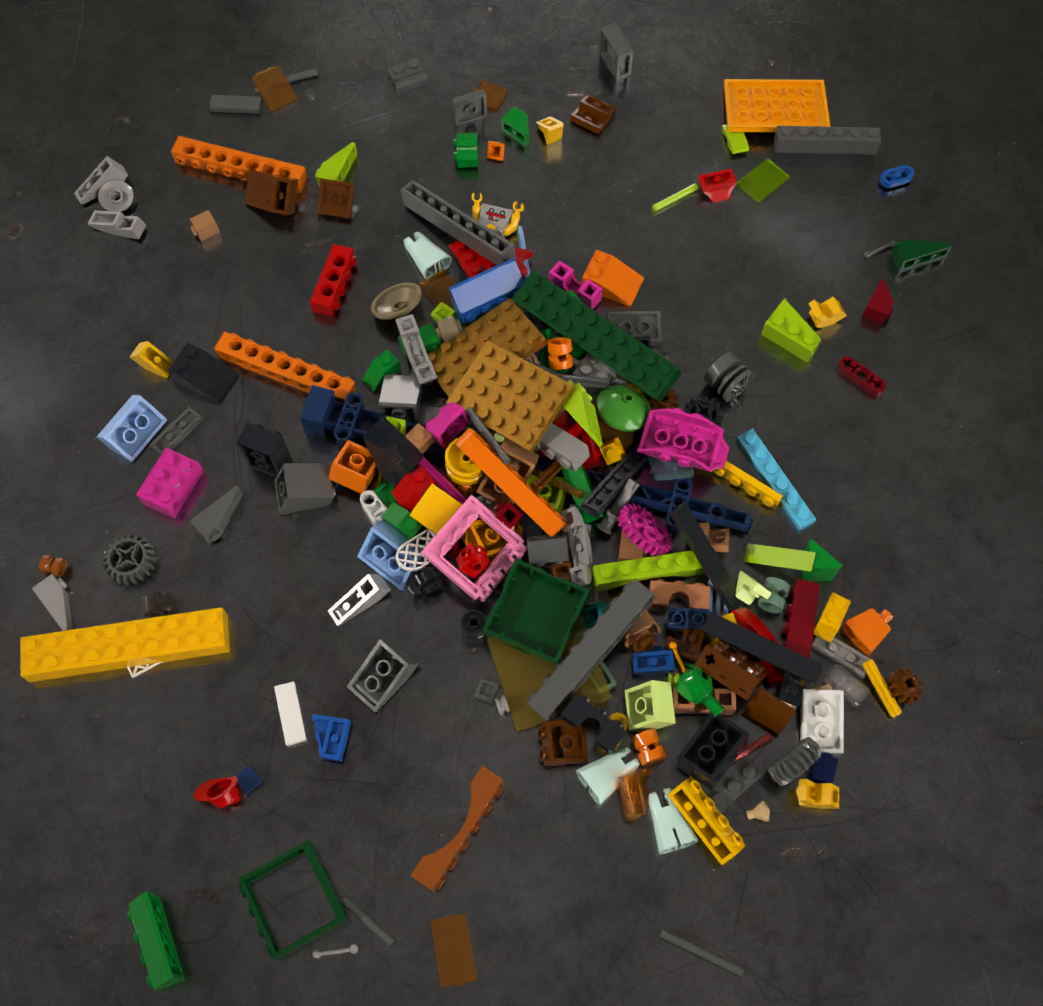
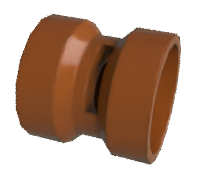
[39,554,67,577]

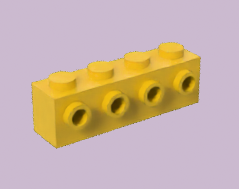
[667,776,746,865]

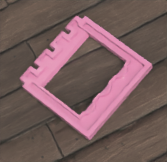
[420,495,528,602]

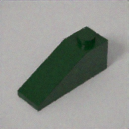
[890,239,952,271]

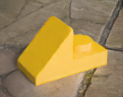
[535,117,564,144]

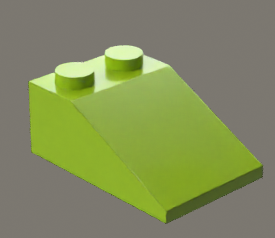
[563,379,603,447]

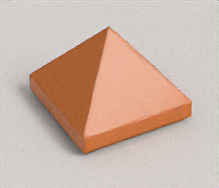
[486,141,505,161]

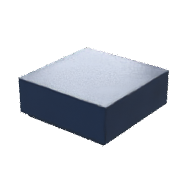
[236,765,263,795]

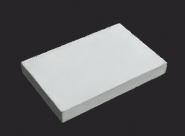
[800,689,844,753]

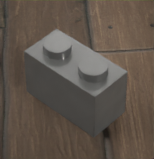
[527,533,569,567]

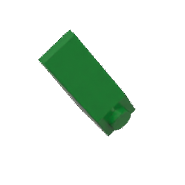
[562,465,605,524]

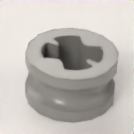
[494,695,510,716]

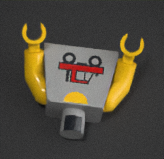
[472,193,525,238]

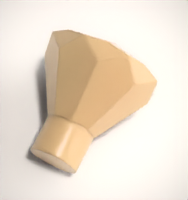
[746,801,770,821]

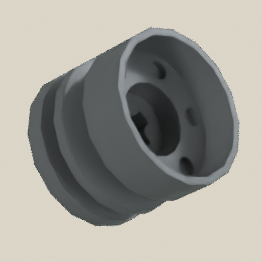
[704,352,754,402]

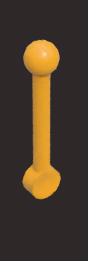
[669,642,686,673]

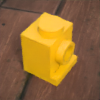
[600,437,626,465]

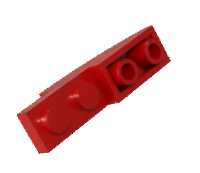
[731,607,783,684]

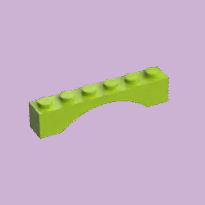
[591,551,706,592]

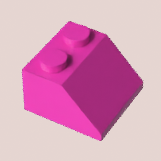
[425,402,469,449]

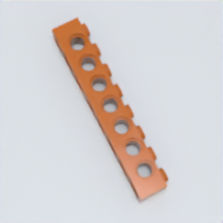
[171,136,308,194]
[214,331,357,403]

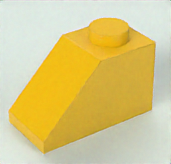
[130,341,174,378]

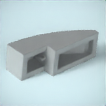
[88,210,146,239]

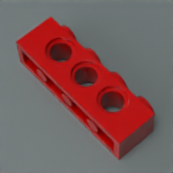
[310,244,357,317]

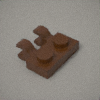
[664,628,705,662]

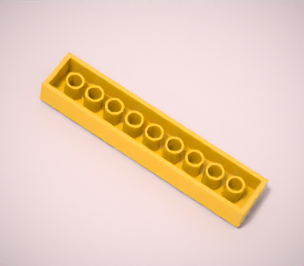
[21,607,230,682]

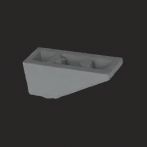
[74,156,128,204]
[32,574,73,631]
[328,574,391,626]

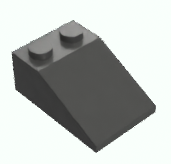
[347,638,419,713]

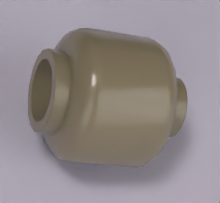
[435,316,463,342]

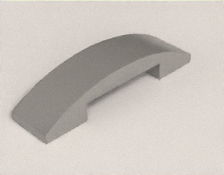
[395,314,437,385]
[559,507,593,586]

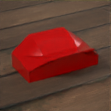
[698,169,737,203]

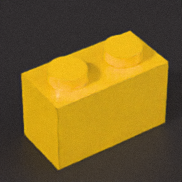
[813,592,851,643]

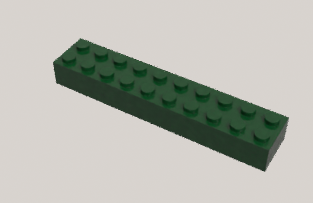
[512,270,682,404]

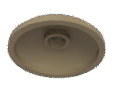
[371,282,422,320]

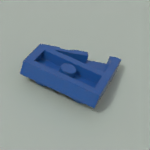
[312,714,352,762]

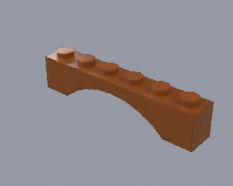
[411,766,505,893]

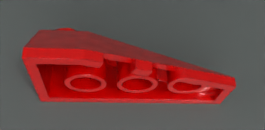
[391,465,465,536]

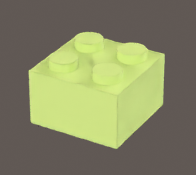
[625,680,676,732]

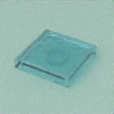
[649,457,694,481]

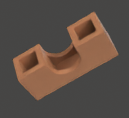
[647,579,710,611]
[672,687,736,715]

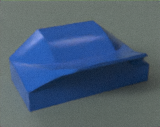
[632,645,675,676]

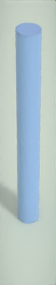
[516,226,530,280]

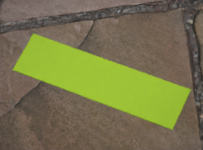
[743,543,816,571]

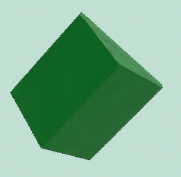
[803,539,843,581]

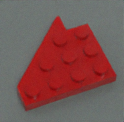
[449,241,533,278]

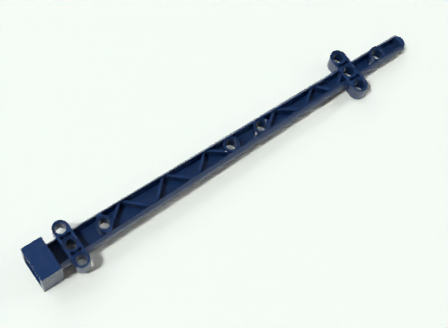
[300,385,754,533]

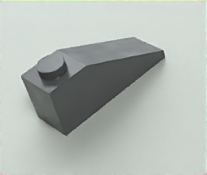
[190,485,243,544]

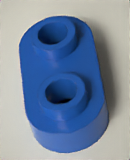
[880,165,914,188]

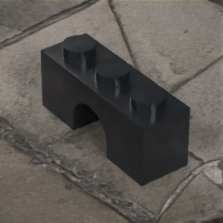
[560,694,627,755]

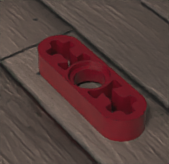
[837,356,886,396]

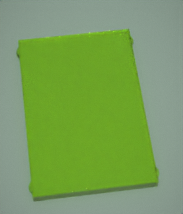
[736,158,789,203]

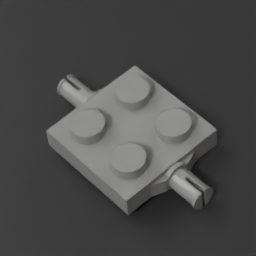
[572,354,627,390]

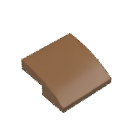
[698,522,730,552]

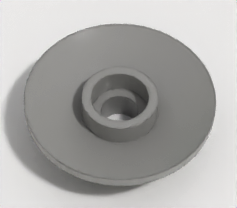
[98,180,134,212]

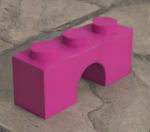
[548,260,602,310]

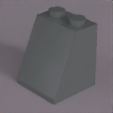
[378,373,423,423]
[275,463,336,515]

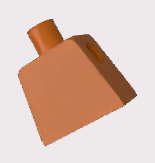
[841,608,893,657]

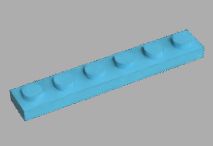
[736,429,816,531]

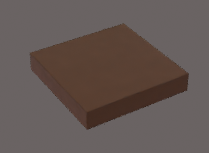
[316,179,355,219]

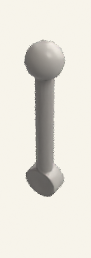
[312,945,358,958]

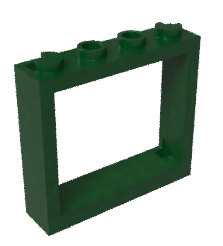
[238,840,349,960]

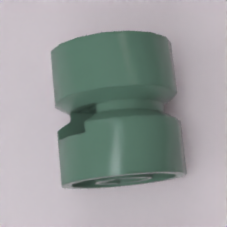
[757,577,790,614]

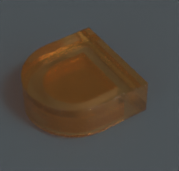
[633,634,656,653]

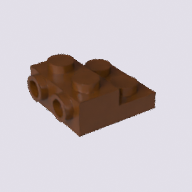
[537,721,589,766]

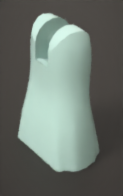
[404,231,452,280]
[576,746,640,804]
[648,787,698,854]

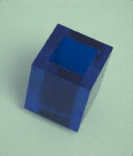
[808,752,838,784]

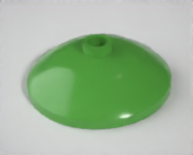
[596,385,651,432]

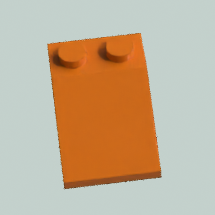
[582,250,644,307]

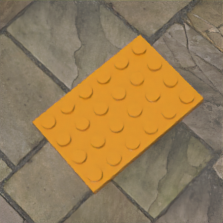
[724,79,831,132]

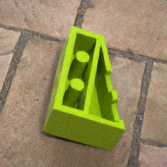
[761,298,821,362]

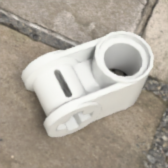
[360,490,387,526]

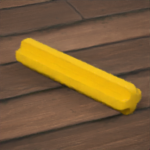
[862,659,902,717]

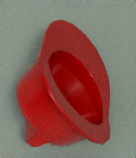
[193,776,240,808]

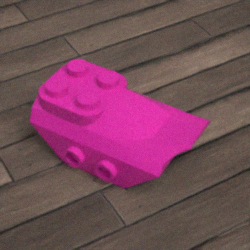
[637,408,730,472]

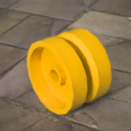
[445,438,485,486]

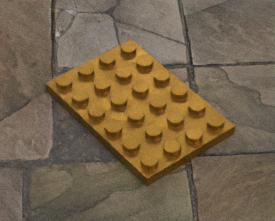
[428,298,548,397]
[446,341,575,453]

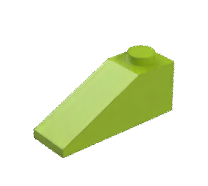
[315,142,358,187]

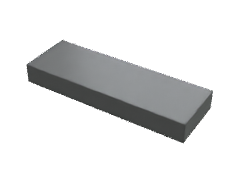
[811,636,870,679]

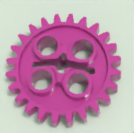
[617,503,673,556]

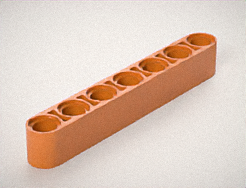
[455,428,567,537]

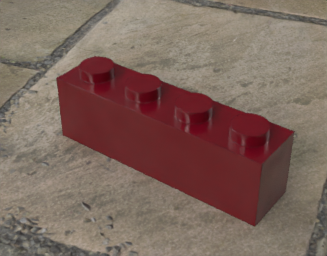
[781,579,821,659]

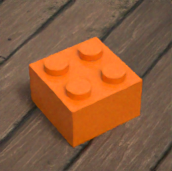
[328,440,378,494]

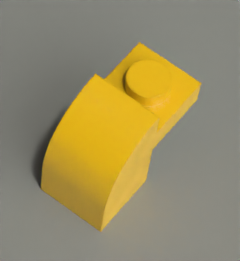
[808,297,847,328]
[796,779,839,809]

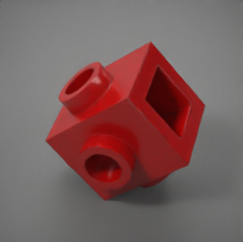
[456,542,490,579]

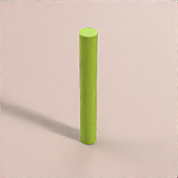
[652,183,698,212]

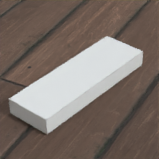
[274,681,307,746]

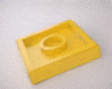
[409,484,462,535]

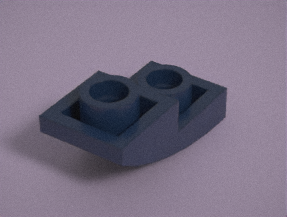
[667,607,710,629]

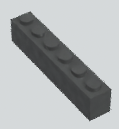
[774,126,881,155]

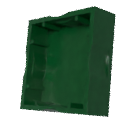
[482,559,590,667]

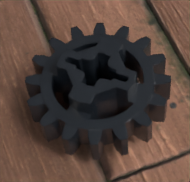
[683,395,724,427]
[408,565,446,596]

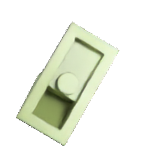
[735,571,771,605]

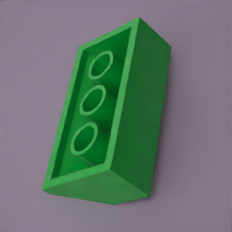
[127,891,185,991]

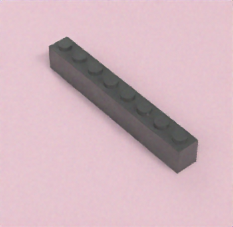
[400,180,516,265]
[527,579,656,721]

